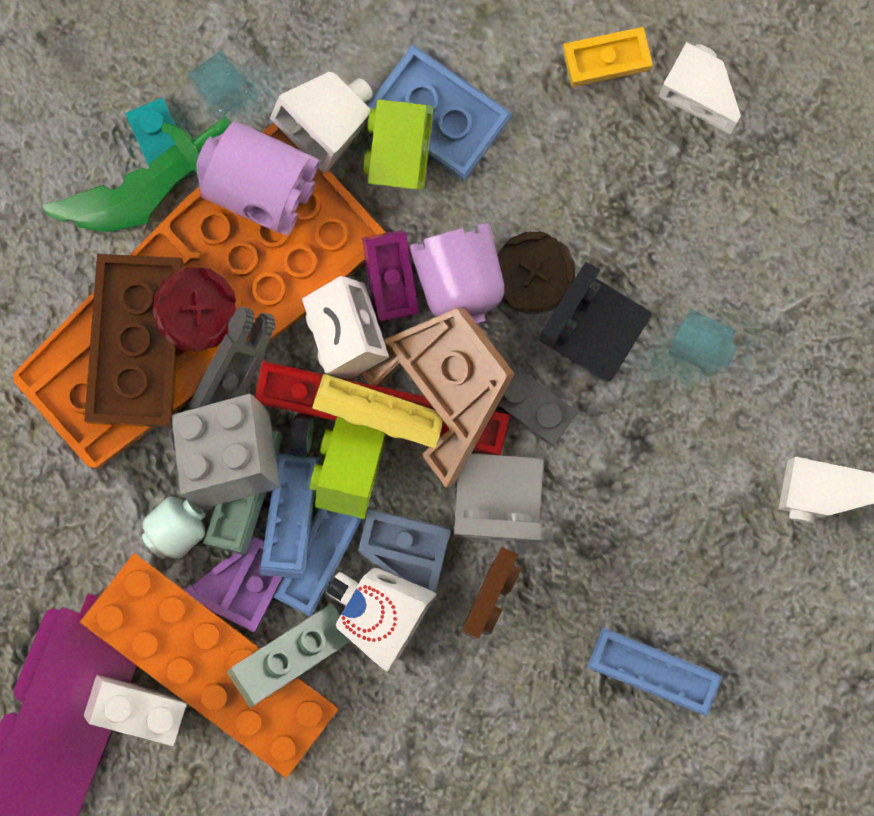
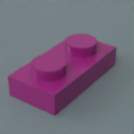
[362,230,419,322]

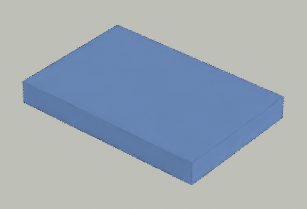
[367,44,512,182]

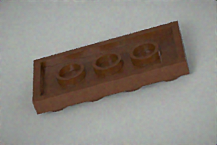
[84,254,184,428]
[460,547,522,639]

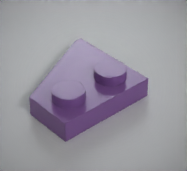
[185,537,283,633]

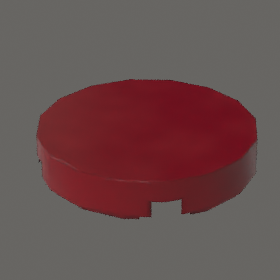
[153,267,237,352]

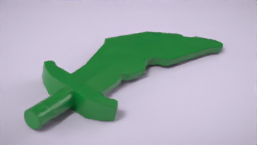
[43,116,232,232]

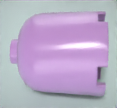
[410,223,504,324]

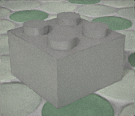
[171,393,280,509]

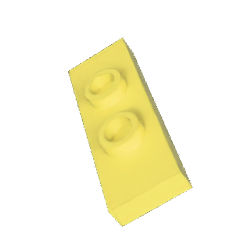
[312,374,443,449]

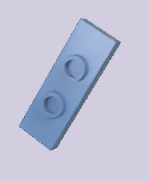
[260,453,320,579]
[273,503,370,617]
[586,628,723,716]

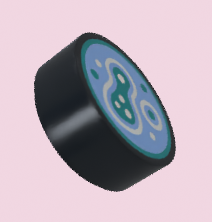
[290,413,315,457]

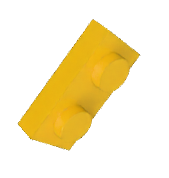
[563,27,653,87]

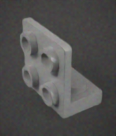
[454,453,543,543]

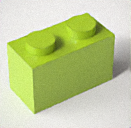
[363,99,434,190]
[310,416,386,519]

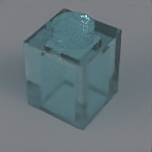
[188,50,250,121]
[668,309,738,374]

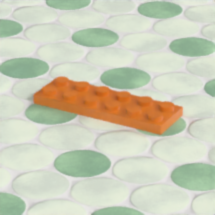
[80,552,339,778]

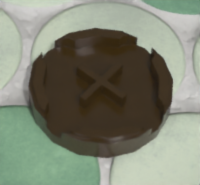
[497,231,575,314]

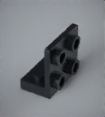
[538,261,652,383]

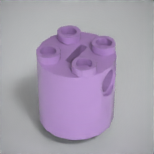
[196,121,320,236]

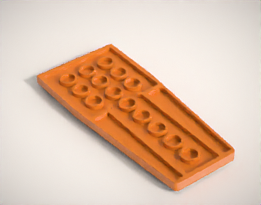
[13,122,386,469]

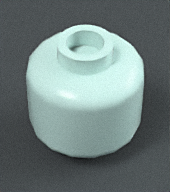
[142,496,206,559]

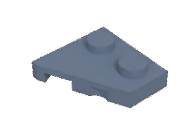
[358,508,451,609]

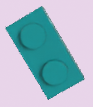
[125,97,196,181]

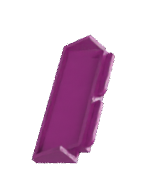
[0,593,139,816]

